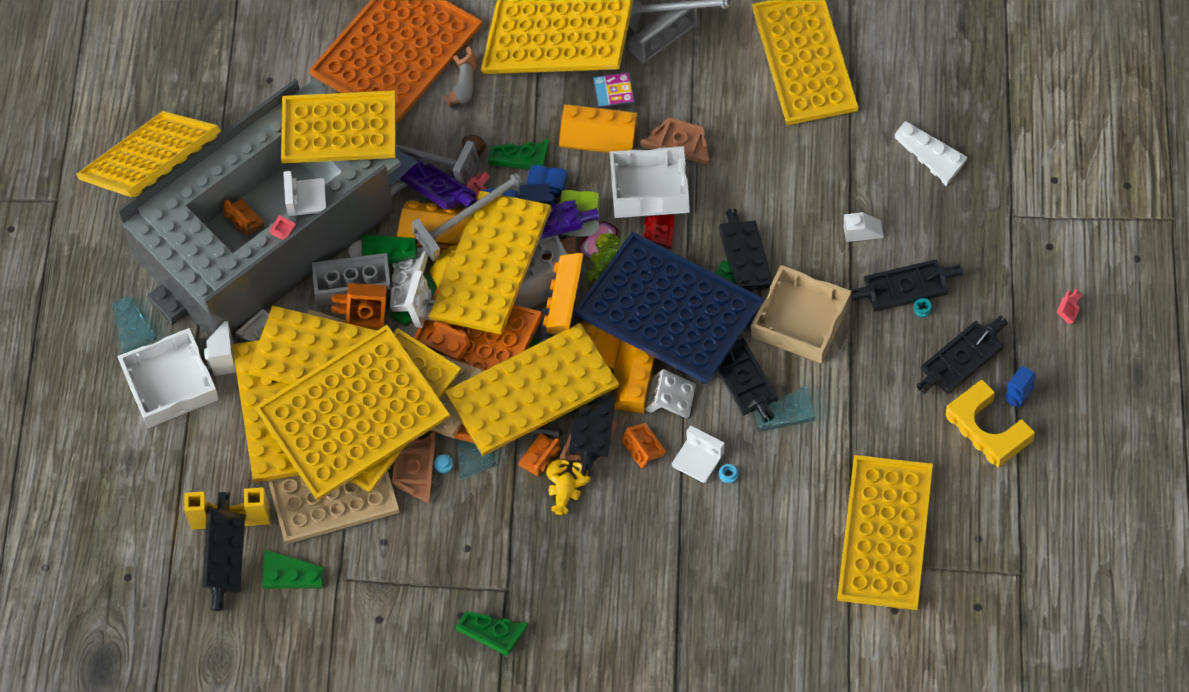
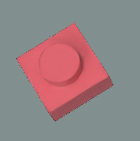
[270,215,296,240]

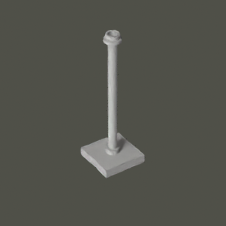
[627,0,731,36]
[396,140,480,185]
[412,173,522,262]

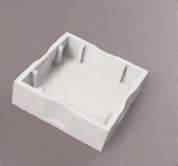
[610,146,690,218]
[118,328,219,429]

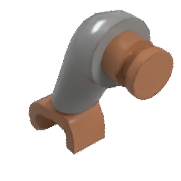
[444,47,478,108]

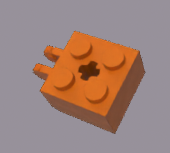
[331,283,386,329]

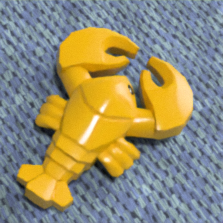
[546,459,591,515]

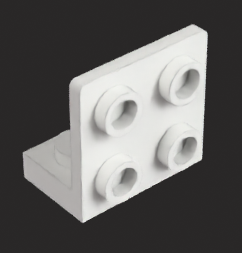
[284,171,326,216]
[645,369,696,418]
[672,425,725,483]

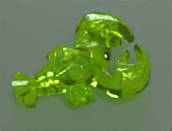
[586,233,624,282]

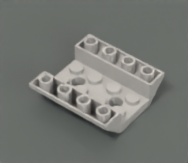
[514,235,580,309]

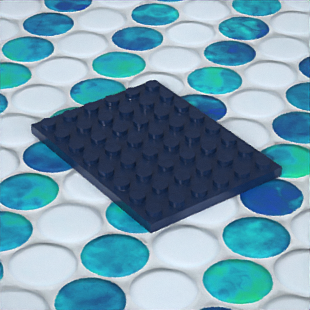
[574,231,764,384]

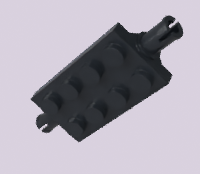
[718,208,773,297]
[849,259,963,312]
[916,315,1008,394]
[717,338,778,423]
[569,389,617,477]
[202,492,245,611]

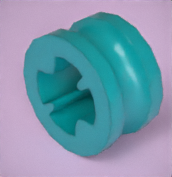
[914,298,931,318]

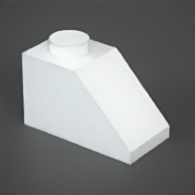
[843,212,884,242]

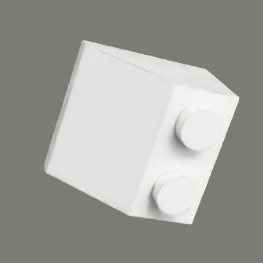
[204,321,236,376]

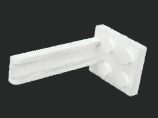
[405,270,435,328]

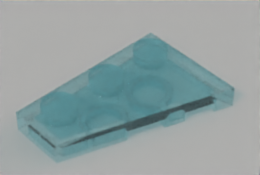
[112,295,157,354]
[754,385,815,432]
[457,439,496,480]

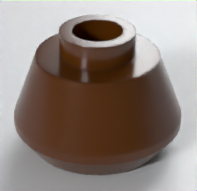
[462,135,486,157]

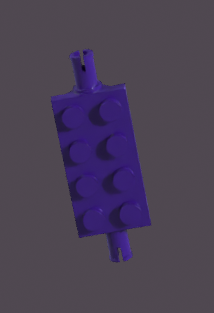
[400,154,477,210]
[540,200,600,239]

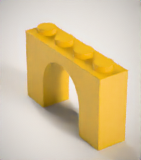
[946,379,1035,468]
[184,487,270,530]

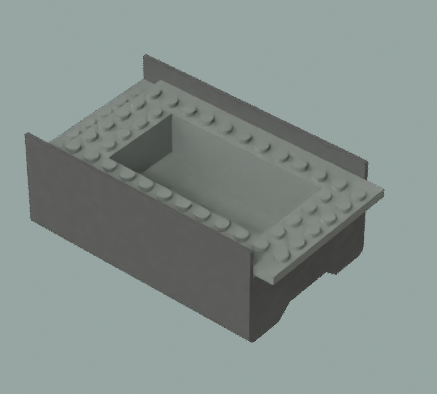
[117,78,401,336]

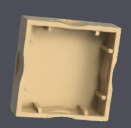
[751,265,851,364]

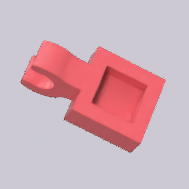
[464,171,490,199]
[1057,289,1081,324]

